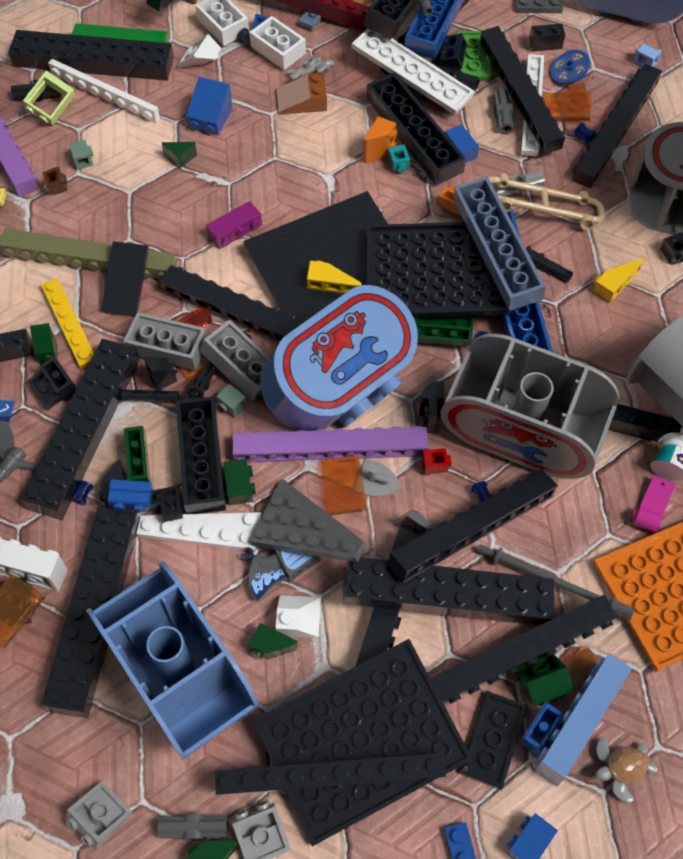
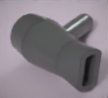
[0,446,38,482]

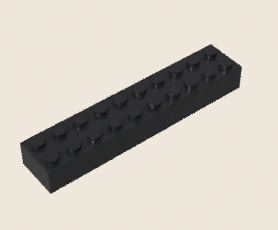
[8,30,174,81]
[21,338,140,521]
[41,507,140,719]
[342,557,555,625]

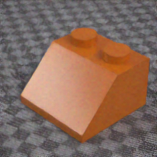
[363,116,398,163]

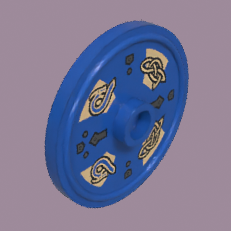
[551,50,590,85]

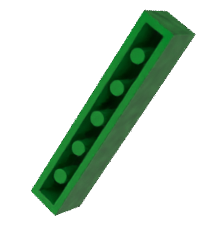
[72,23,169,43]

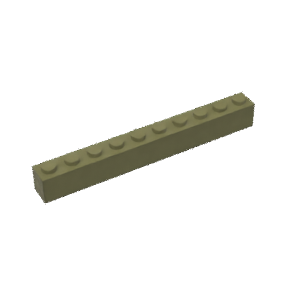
[0,228,177,281]

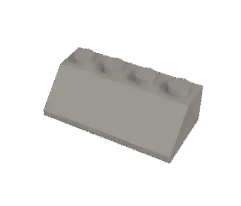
[123,312,206,371]
[200,319,270,402]

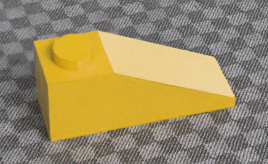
[593,258,644,303]
[307,261,362,293]

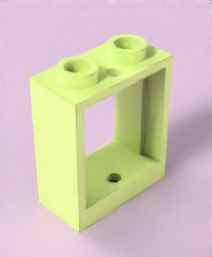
[23,71,75,126]

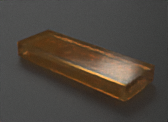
[552,645,599,702]

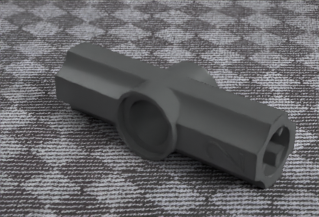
[494,87,514,134]
[157,814,228,841]

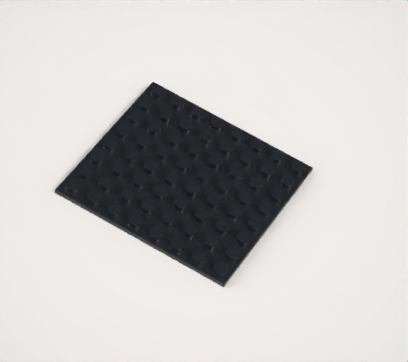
[243,191,388,322]

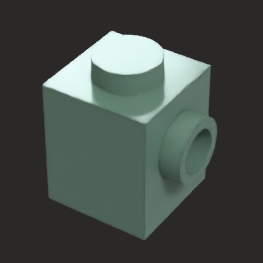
[69,140,94,170]
[216,384,247,418]

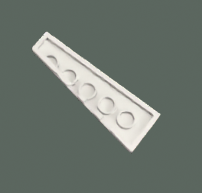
[137,512,262,552]

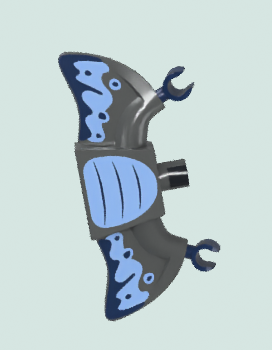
[240,547,321,602]

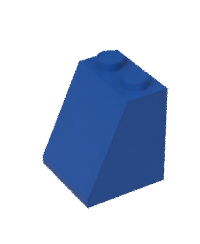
[186,76,233,136]

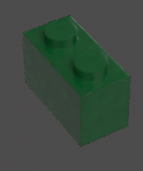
[223,459,256,505]

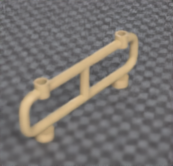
[488,173,605,230]

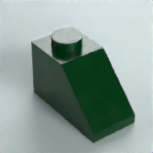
[30,323,58,364]
[248,623,298,660]
[186,840,239,859]

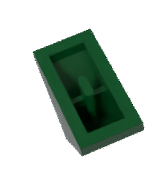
[162,142,197,168]

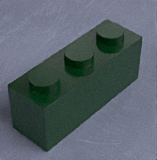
[124,426,151,482]

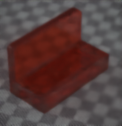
[177,306,212,328]

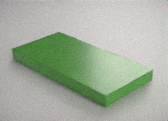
[456,31,492,81]

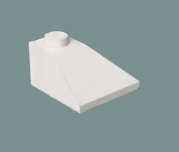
[177,34,221,68]
[276,595,321,638]

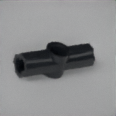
[434,65,480,91]
[11,79,63,102]

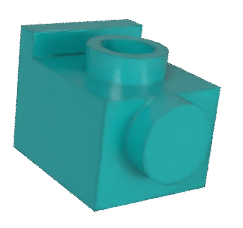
[388,145,410,173]

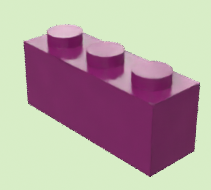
[206,201,262,249]

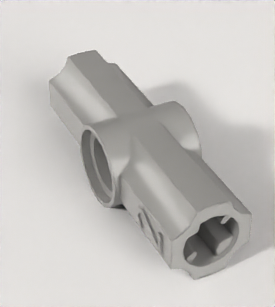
[492,171,545,196]

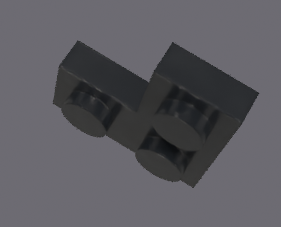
[145,485,183,522]

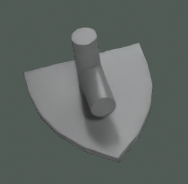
[353,458,402,497]

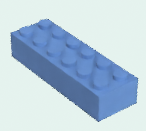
[535,653,632,787]

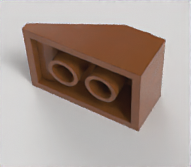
[276,73,327,115]

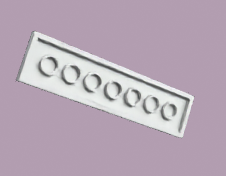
[351,29,475,115]

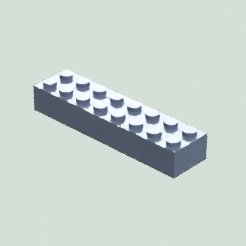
[454,176,546,311]

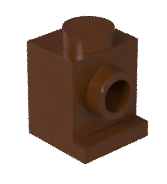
[42,166,68,195]

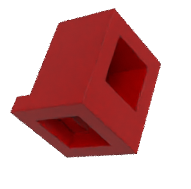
[422,448,452,476]

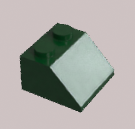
[516,654,574,706]

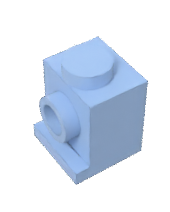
[634,44,662,67]

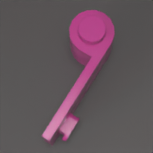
[630,475,676,534]

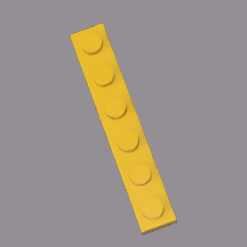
[41,278,94,369]

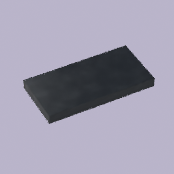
[101,241,149,316]
[460,691,528,790]

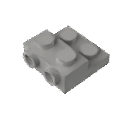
[66,781,132,850]
[231,801,291,859]

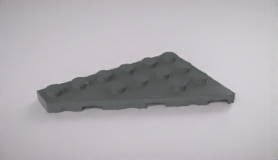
[249,479,365,562]

